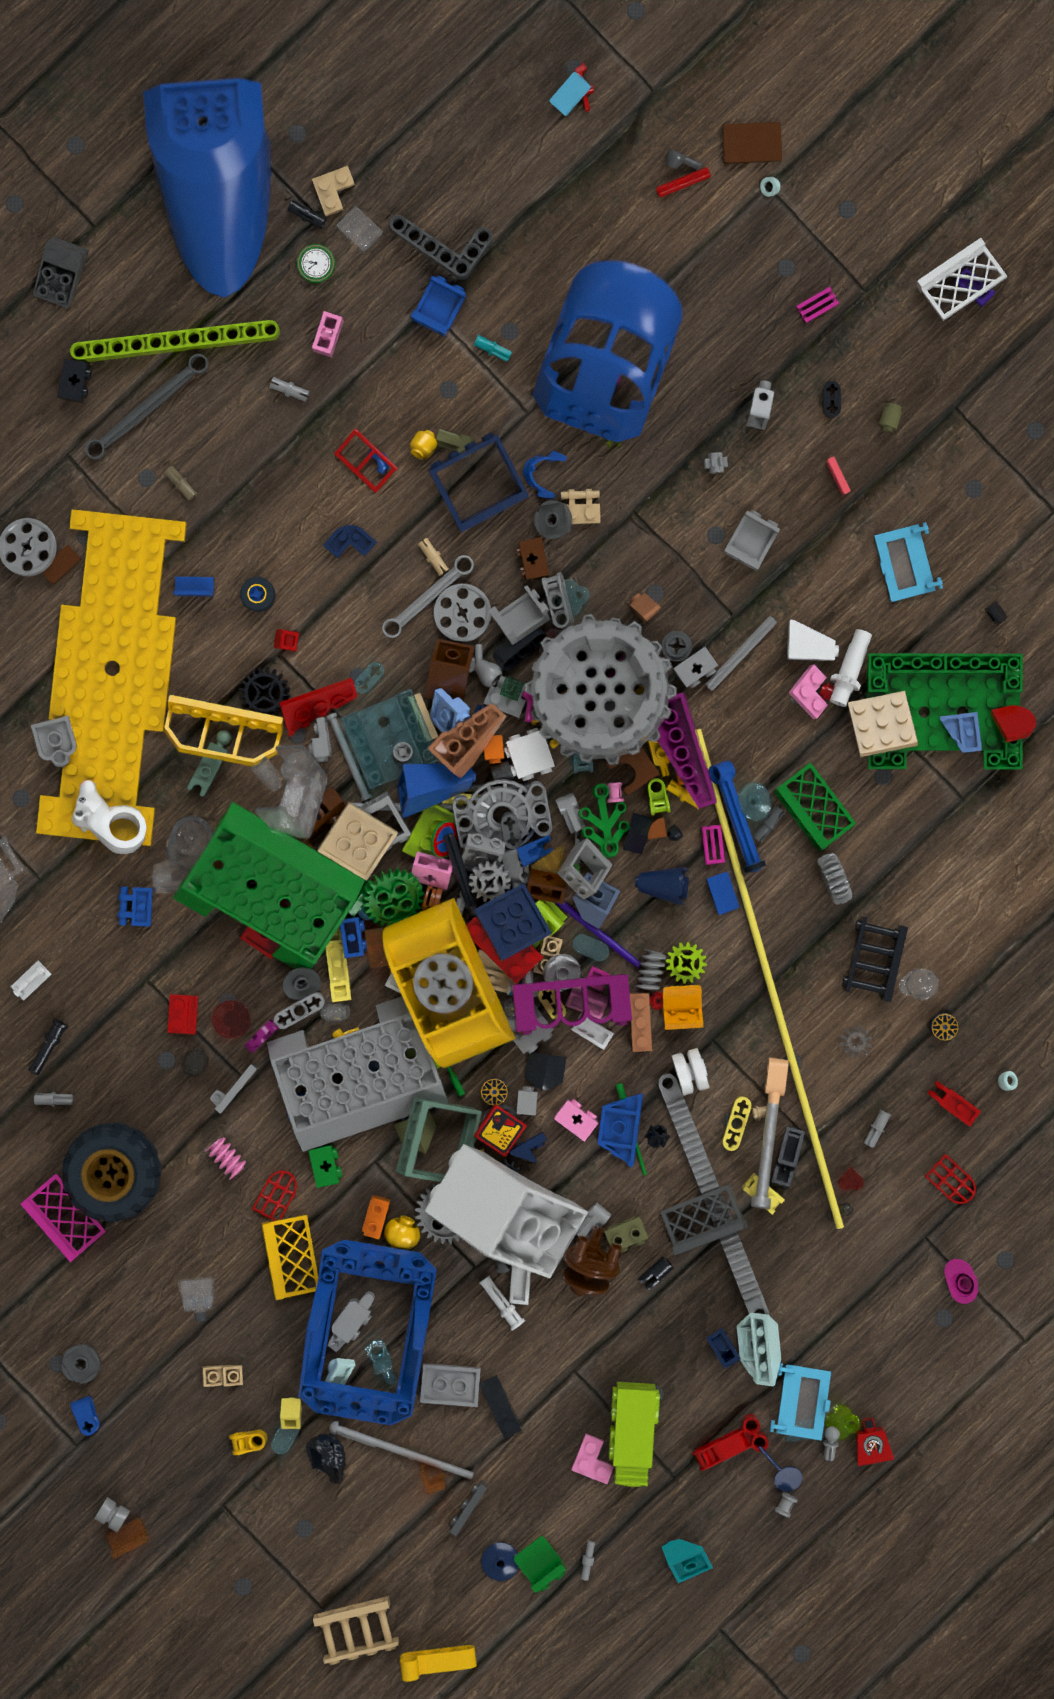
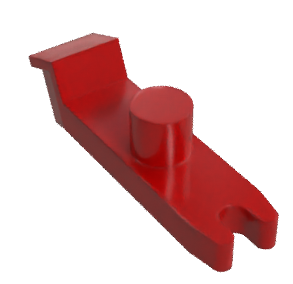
[574,62,594,112]

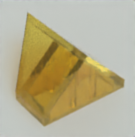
[531,844,565,874]

